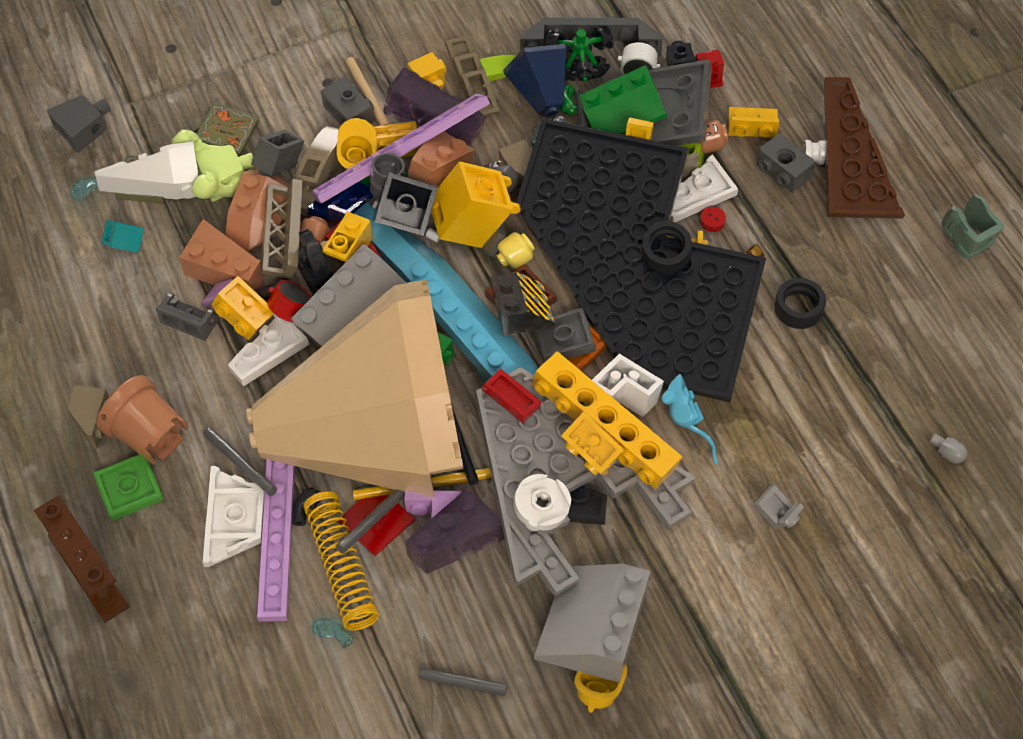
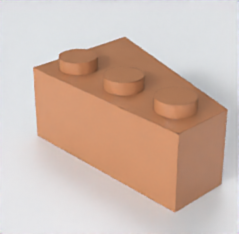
[179,219,264,290]

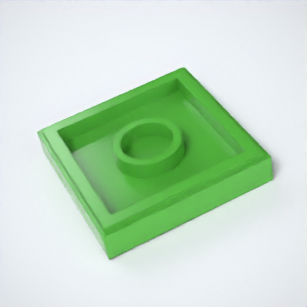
[93,454,164,521]

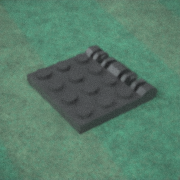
[649,59,712,146]

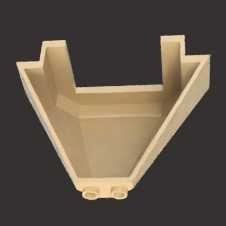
[246,279,463,498]

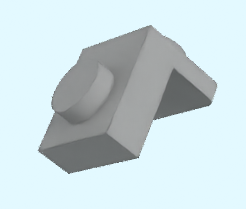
[753,485,804,530]

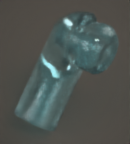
[70,177,98,201]
[311,618,354,648]

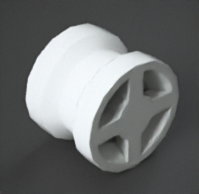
[803,140,826,165]

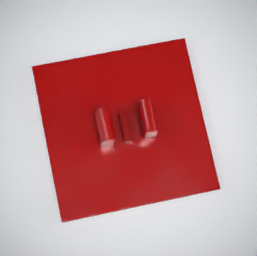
[337,485,415,556]

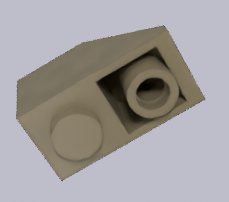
[67,385,109,449]

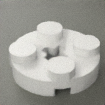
[513,474,571,531]

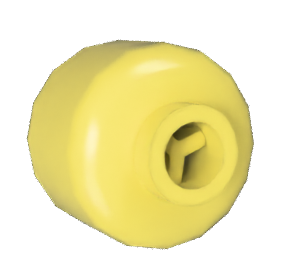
[496,232,535,270]

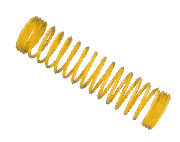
[303,491,379,631]

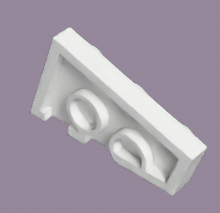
[670,154,738,222]
[228,314,309,386]

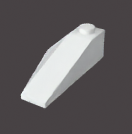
[95,141,198,199]

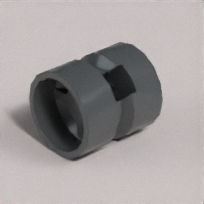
[370,153,405,199]

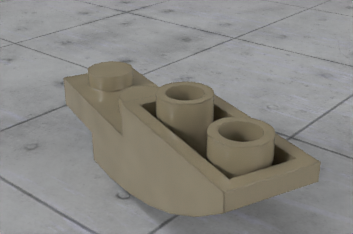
[294,126,339,214]

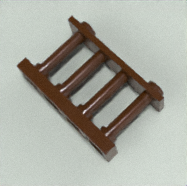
[34,495,130,623]

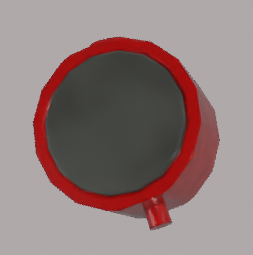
[267,280,311,323]

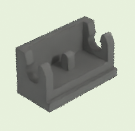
[156,293,220,341]

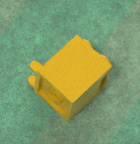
[431,161,521,248]

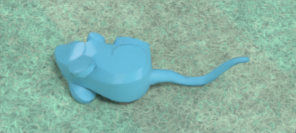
[662,374,718,464]

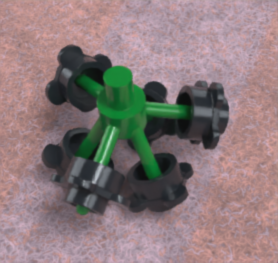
[545,25,614,82]

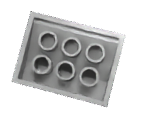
[291,244,406,348]
[534,564,651,683]

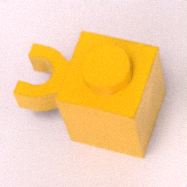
[407,52,446,99]

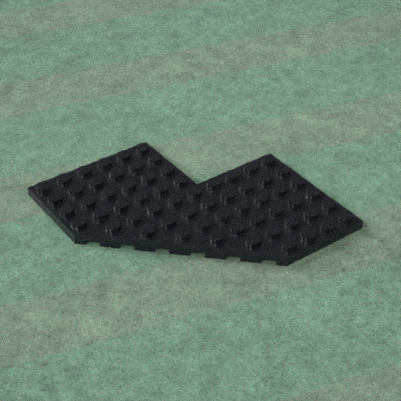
[516,118,766,403]

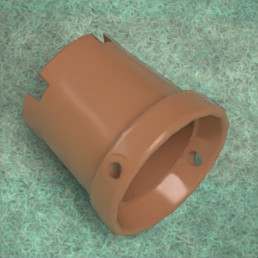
[96,375,188,464]

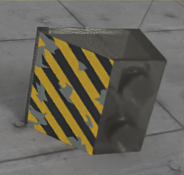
[491,272,555,336]

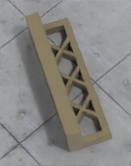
[261,179,303,279]

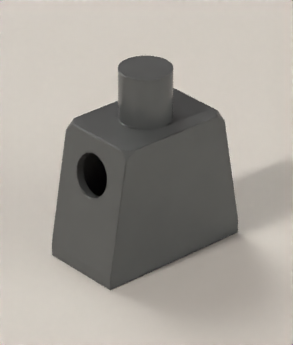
[47,95,111,153]

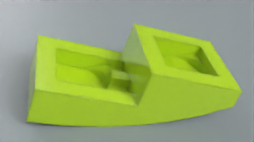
[479,55,517,82]

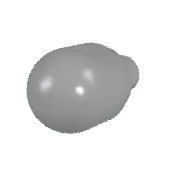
[930,433,967,464]

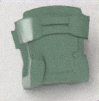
[941,194,1004,259]

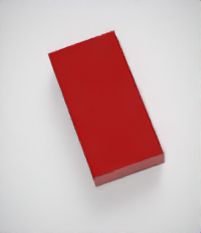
[482,368,542,424]

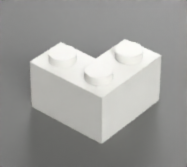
[584,354,664,417]

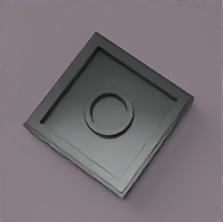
[533,308,596,362]

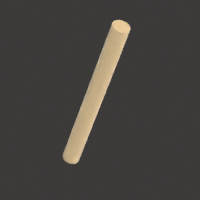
[345,57,390,126]

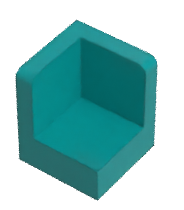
[101,219,144,252]

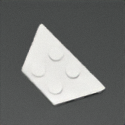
[203,466,265,567]

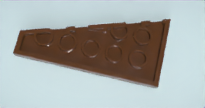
[824,77,905,219]

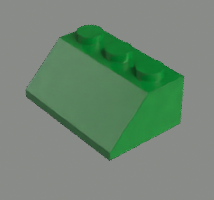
[579,65,667,135]

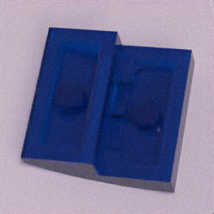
[308,182,374,221]

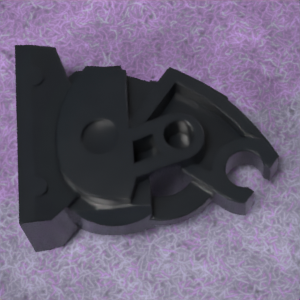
[297,228,333,296]

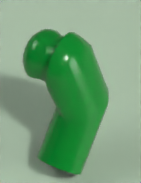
[559,84,577,116]

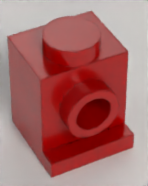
[696,49,724,88]

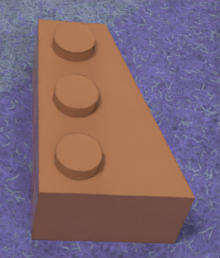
[407,131,475,187]

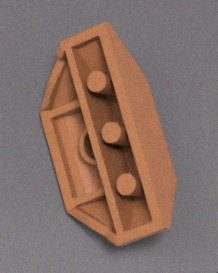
[225,168,289,253]

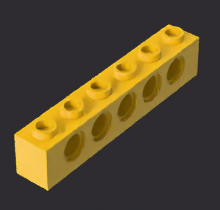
[532,351,682,490]

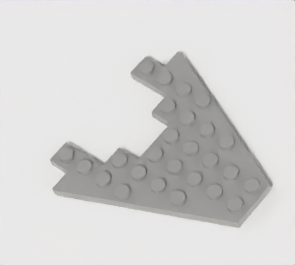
[475,367,695,597]

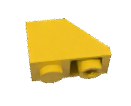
[323,212,373,262]

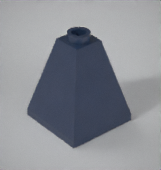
[503,44,566,117]

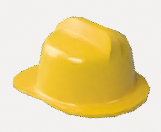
[336,118,377,170]
[574,664,627,713]

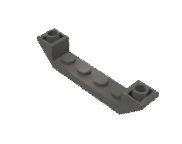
[520,18,662,55]

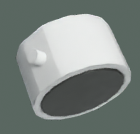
[618,43,660,75]

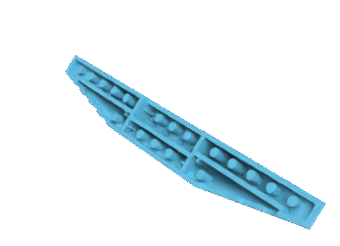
[334,191,538,383]

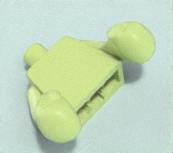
[172,130,254,202]

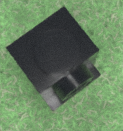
[666,40,696,66]

